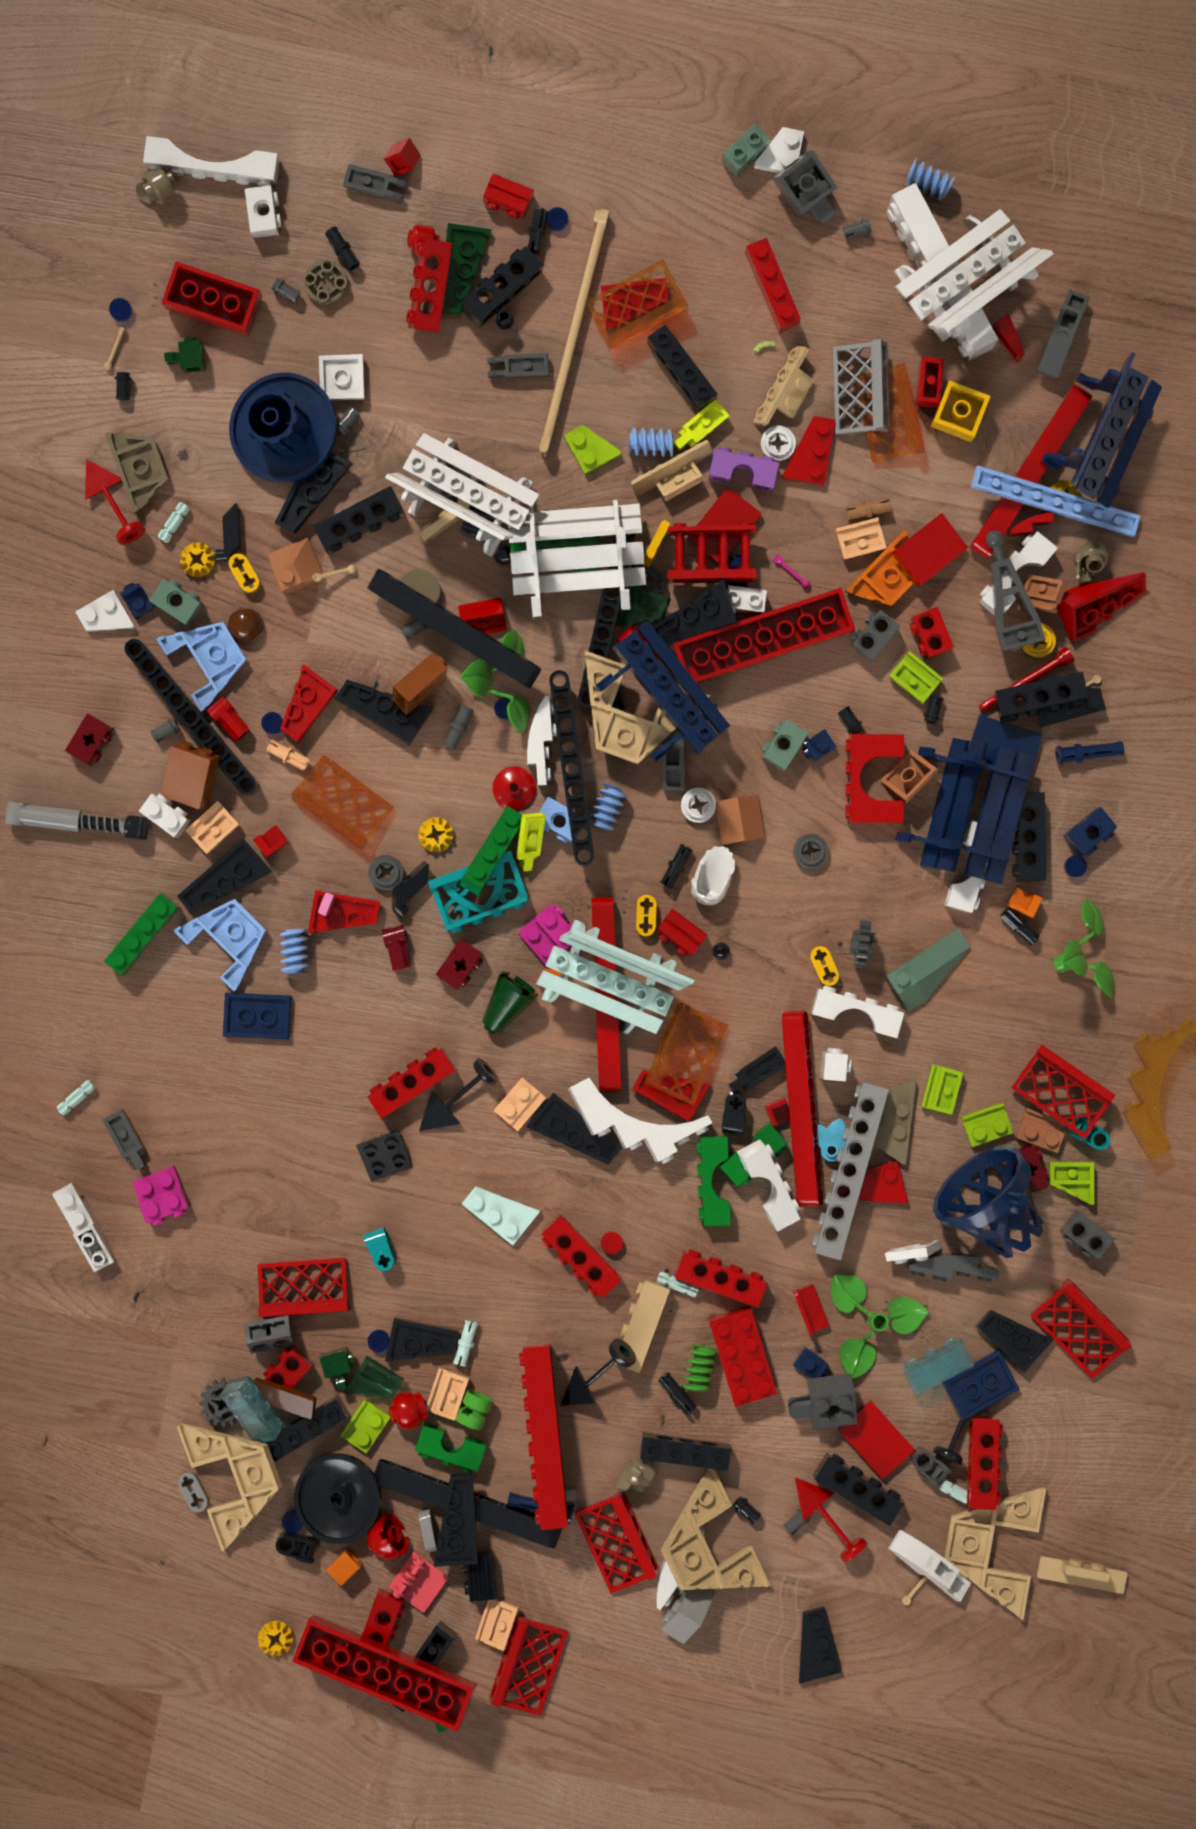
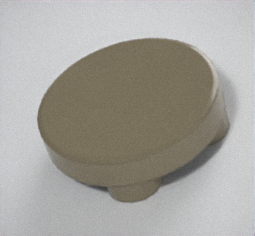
[303,259,348,306]
[399,569,441,603]

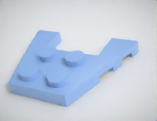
[156,622,247,712]
[173,899,267,991]

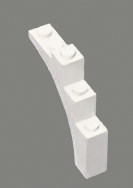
[568,1078,712,1164]

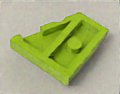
[564,425,622,475]
[1049,1162,1094,1205]

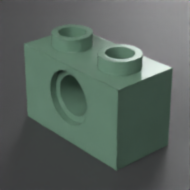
[722,123,770,177]
[149,579,203,627]
[761,719,809,772]

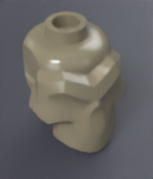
[136,169,176,204]
[1074,540,1108,583]
[613,1459,658,1492]

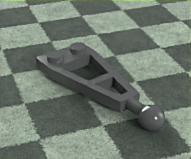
[986,531,1045,652]

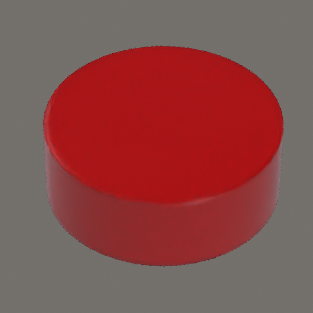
[601,1231,623,1254]

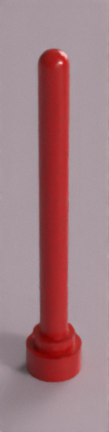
[979,647,1075,711]

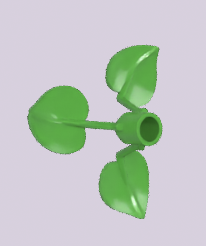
[460,630,530,734]
[1053,898,1114,998]
[830,1274,929,1379]

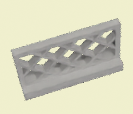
[833,339,890,435]

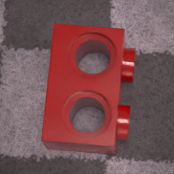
[909,607,954,660]
[263,1346,313,1389]

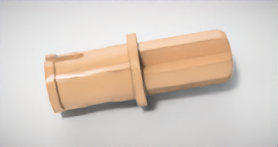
[266,739,310,770]

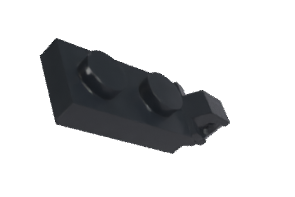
[728,1046,785,1092]

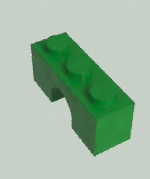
[719,1122,787,1187]
[415,1422,487,1473]

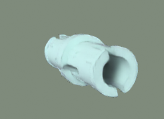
[453,1320,479,1367]

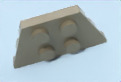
[105,432,169,514]
[865,1080,916,1165]

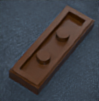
[251,1377,317,1419]

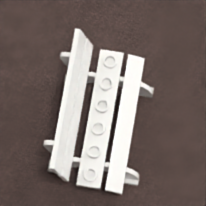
[894,209,1053,342]
[385,433,540,557]
[508,500,646,617]

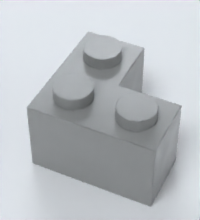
[661,1589,716,1644]

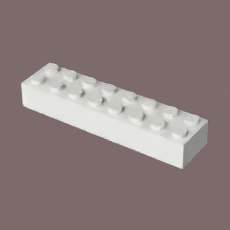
[886,183,998,362]

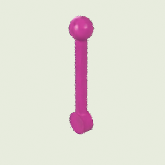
[773,555,810,588]

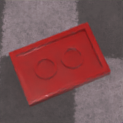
[687,487,762,564]
[892,513,968,587]
[838,1400,915,1480]

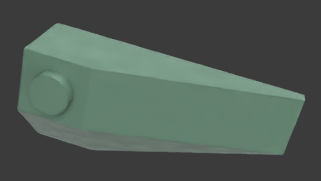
[884,928,970,1012]

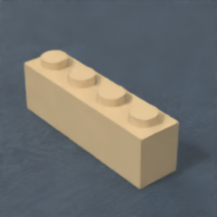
[615,1278,670,1373]

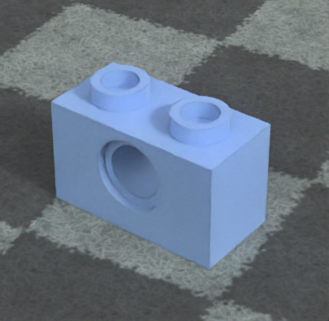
[539,797,582,843]

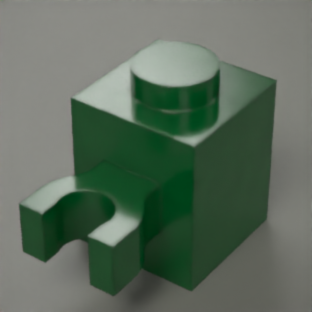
[164,337,206,373]
[320,1347,355,1391]

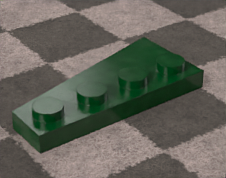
[442,223,491,315]

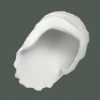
[691,846,735,905]

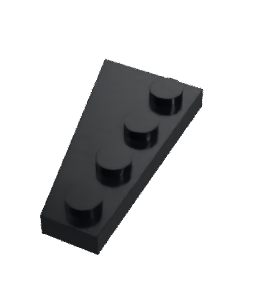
[275,453,353,534]
[177,838,273,913]
[434,1473,478,1567]

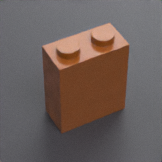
[392,652,448,715]
[160,741,220,810]

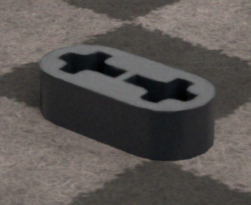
[631,564,666,595]

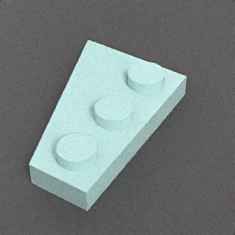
[462,1186,541,1245]

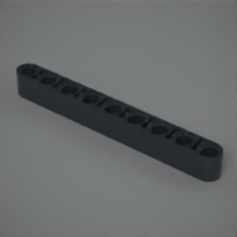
[578,533,637,710]
[367,569,542,688]
[124,639,259,796]
[549,670,594,867]
[374,1459,563,1548]

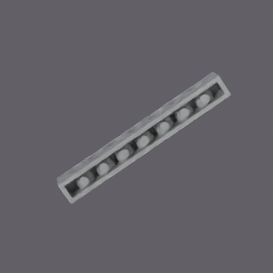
[812,1081,889,1261]

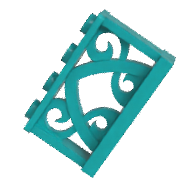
[428,850,529,934]

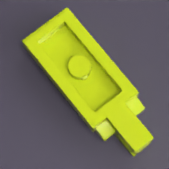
[674,399,730,451]
[517,813,546,872]

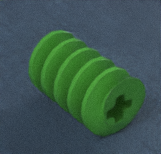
[682,1344,718,1392]

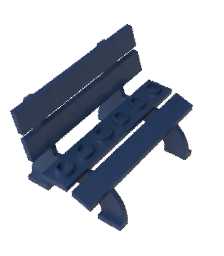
[1040,352,1162,508]
[595,621,730,762]
[896,738,1035,885]

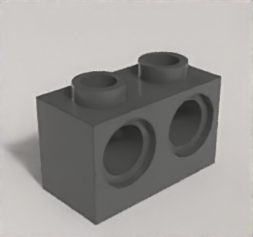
[851,610,901,663]
[1060,1210,1115,1260]
[244,1315,295,1354]

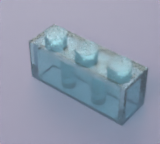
[901,1338,974,1396]
[220,1376,284,1443]

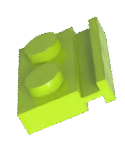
[888,651,943,704]
[921,1064,964,1115]
[960,1102,1013,1147]
[340,1398,390,1454]

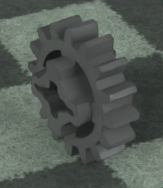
[850,920,876,968]
[199,1378,248,1427]

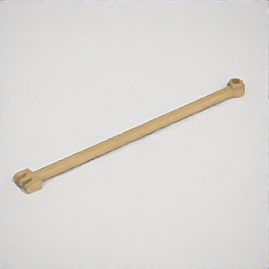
[539,208,610,457]

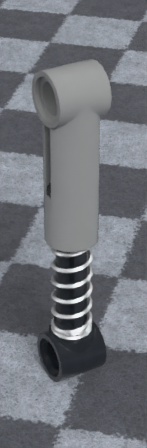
[5,802,149,840]

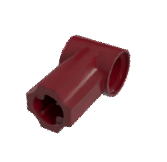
[382,925,411,971]

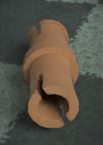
[845,498,891,521]

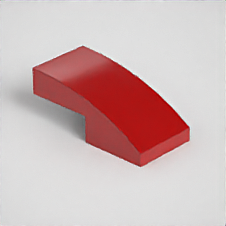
[1007,512,1054,537]

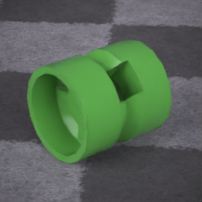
[456,1390,493,1430]

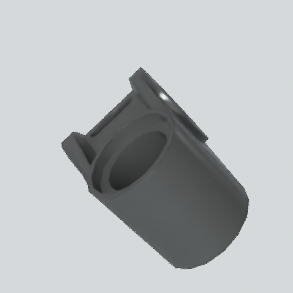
[910,1447,953,1488]

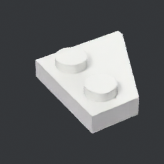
[754,127,804,173]
[76,590,136,632]
[885,1240,941,1264]

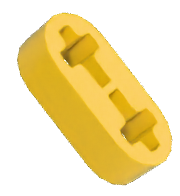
[229,554,260,594]
[636,895,657,936]
[810,946,839,986]

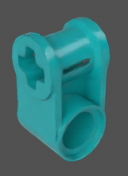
[1066,1113,1110,1150]
[363,1227,396,1271]

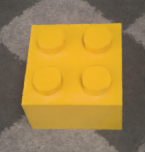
[930,380,991,442]

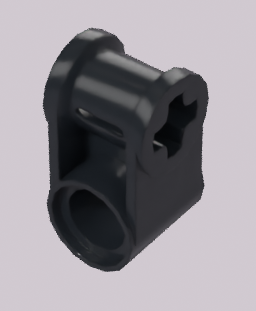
[722,1091,746,1135]
[276,1530,320,1564]

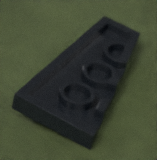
[652,579,739,646]
[335,679,433,746]
[526,1092,622,1165]

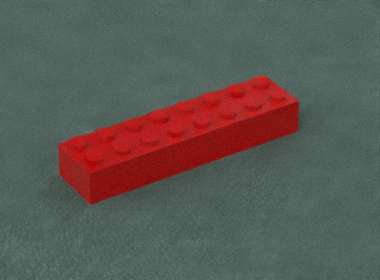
[673,588,855,684]
[519,1344,569,1530]
[292,1615,478,1731]

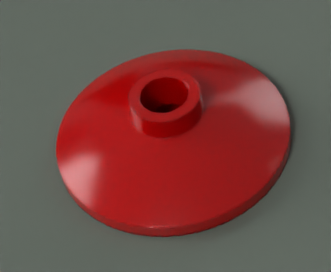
[492,766,536,810]

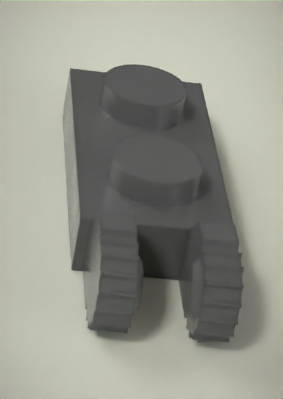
[343,164,408,202]
[487,353,549,379]

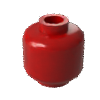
[407,225,440,254]

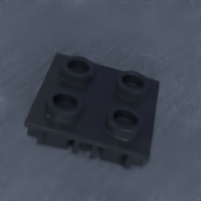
[356,1130,412,1182]

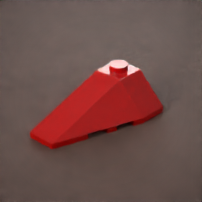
[1057,572,1146,643]

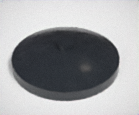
[294,1453,382,1544]

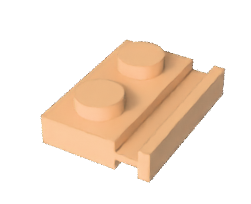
[835,518,887,561]
[185,801,240,854]
[494,1077,547,1131]
[426,1367,469,1421]
[475,1599,520,1651]

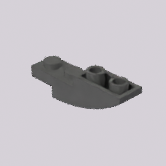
[1037,290,1090,379]
[662,730,686,791]
[907,1253,999,1282]

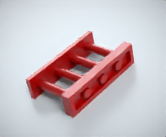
[668,522,757,584]

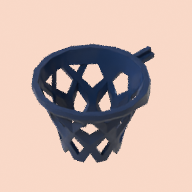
[933,1145,1044,1258]

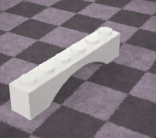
[143,136,280,187]

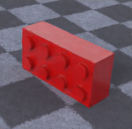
[161,261,263,338]
[708,1305,777,1407]

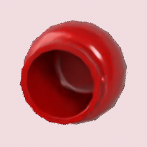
[388,1392,428,1430]

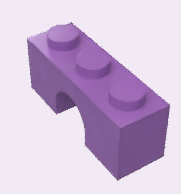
[708,447,779,492]

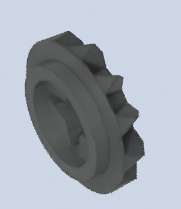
[793,834,829,869]
[368,855,404,890]

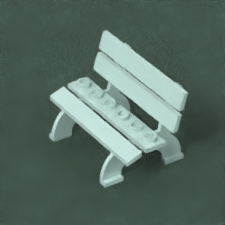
[536,919,694,1035]

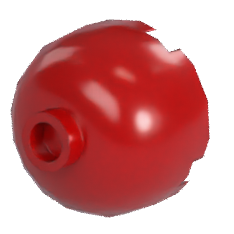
[367,1513,409,1560]

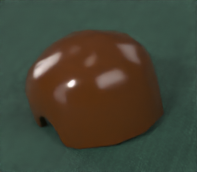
[228,608,263,642]

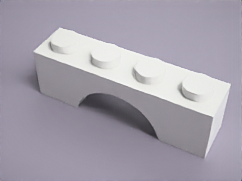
[979,531,1057,615]
[944,821,997,913]
[810,986,904,1038]
[737,1139,800,1232]

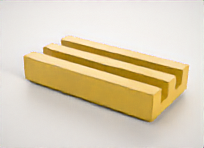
[642,520,671,567]

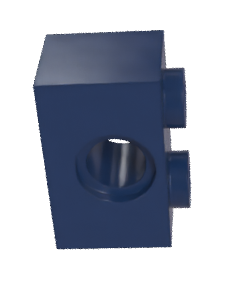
[1063,807,1117,856]

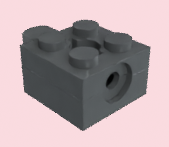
[772,150,837,222]
[788,1373,857,1430]

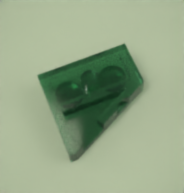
[615,586,671,627]
[344,1356,404,1399]

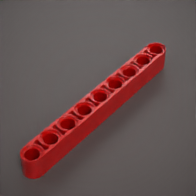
[969,384,1093,559]
[591,897,621,1093]
[782,1010,823,1207]

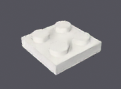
[319,354,365,401]

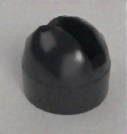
[495,546,511,565]
[712,942,730,960]

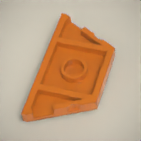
[845,530,915,607]

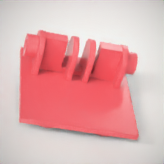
[388,1551,449,1613]

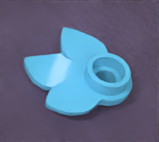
[817,1118,856,1162]

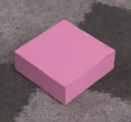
[318,893,336,916]

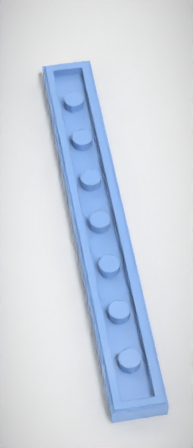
[970,465,1141,537]

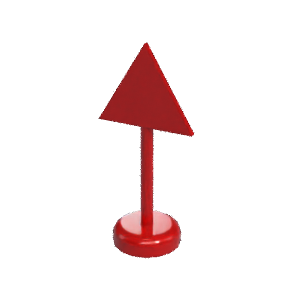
[85,459,146,545]
[795,1477,868,1563]

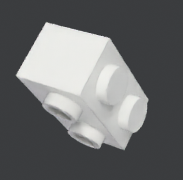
[139,793,191,838]
[820,1048,851,1081]

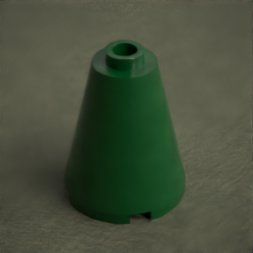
[482,971,538,1034]

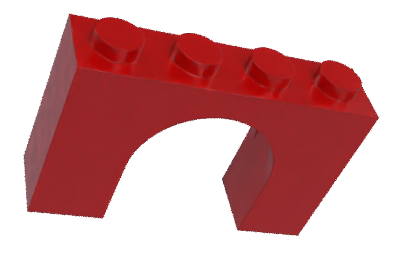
[845,734,904,824]

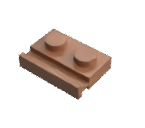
[1018,574,1068,613]
[1015,1108,1066,1153]

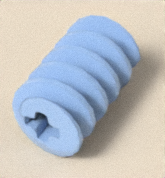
[906,158,955,201]
[628,427,674,458]
[589,782,627,831]
[279,929,309,974]

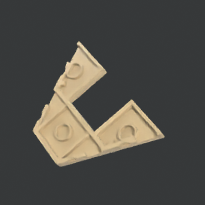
[585,651,710,764]
[177,1423,282,1551]
[661,1468,771,1590]
[943,1487,1046,1620]

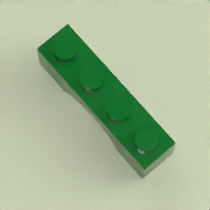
[460,806,522,896]
[104,893,181,975]
[696,1135,731,1226]

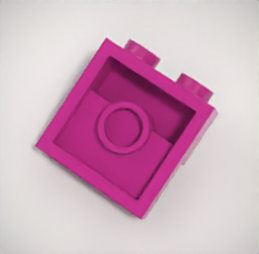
[518,904,573,965]
[132,1166,190,1226]

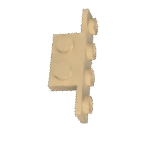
[753,346,814,426]
[631,440,713,501]
[1037,1556,1127,1594]

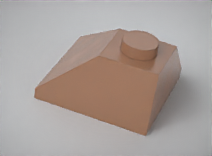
[268,538,325,595]

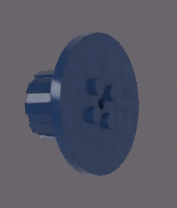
[229,373,338,483]

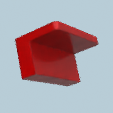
[458,598,507,634]
[792,1284,829,1336]

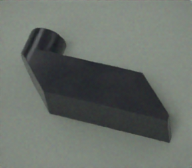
[215,503,241,562]
[392,861,429,918]

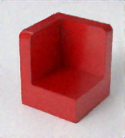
[384,138,421,177]
[253,825,289,858]
[764,1097,790,1127]

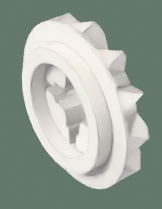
[761,426,796,461]
[681,788,716,823]

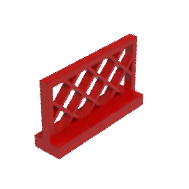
[1011,1044,1116,1139]
[257,1258,350,1318]
[1030,1278,1132,1379]
[574,1491,660,1594]
[489,1614,568,1716]

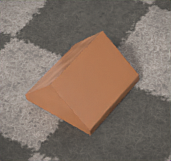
[880,749,938,804]
[716,795,765,845]

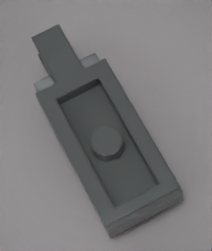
[103,1109,147,1170]

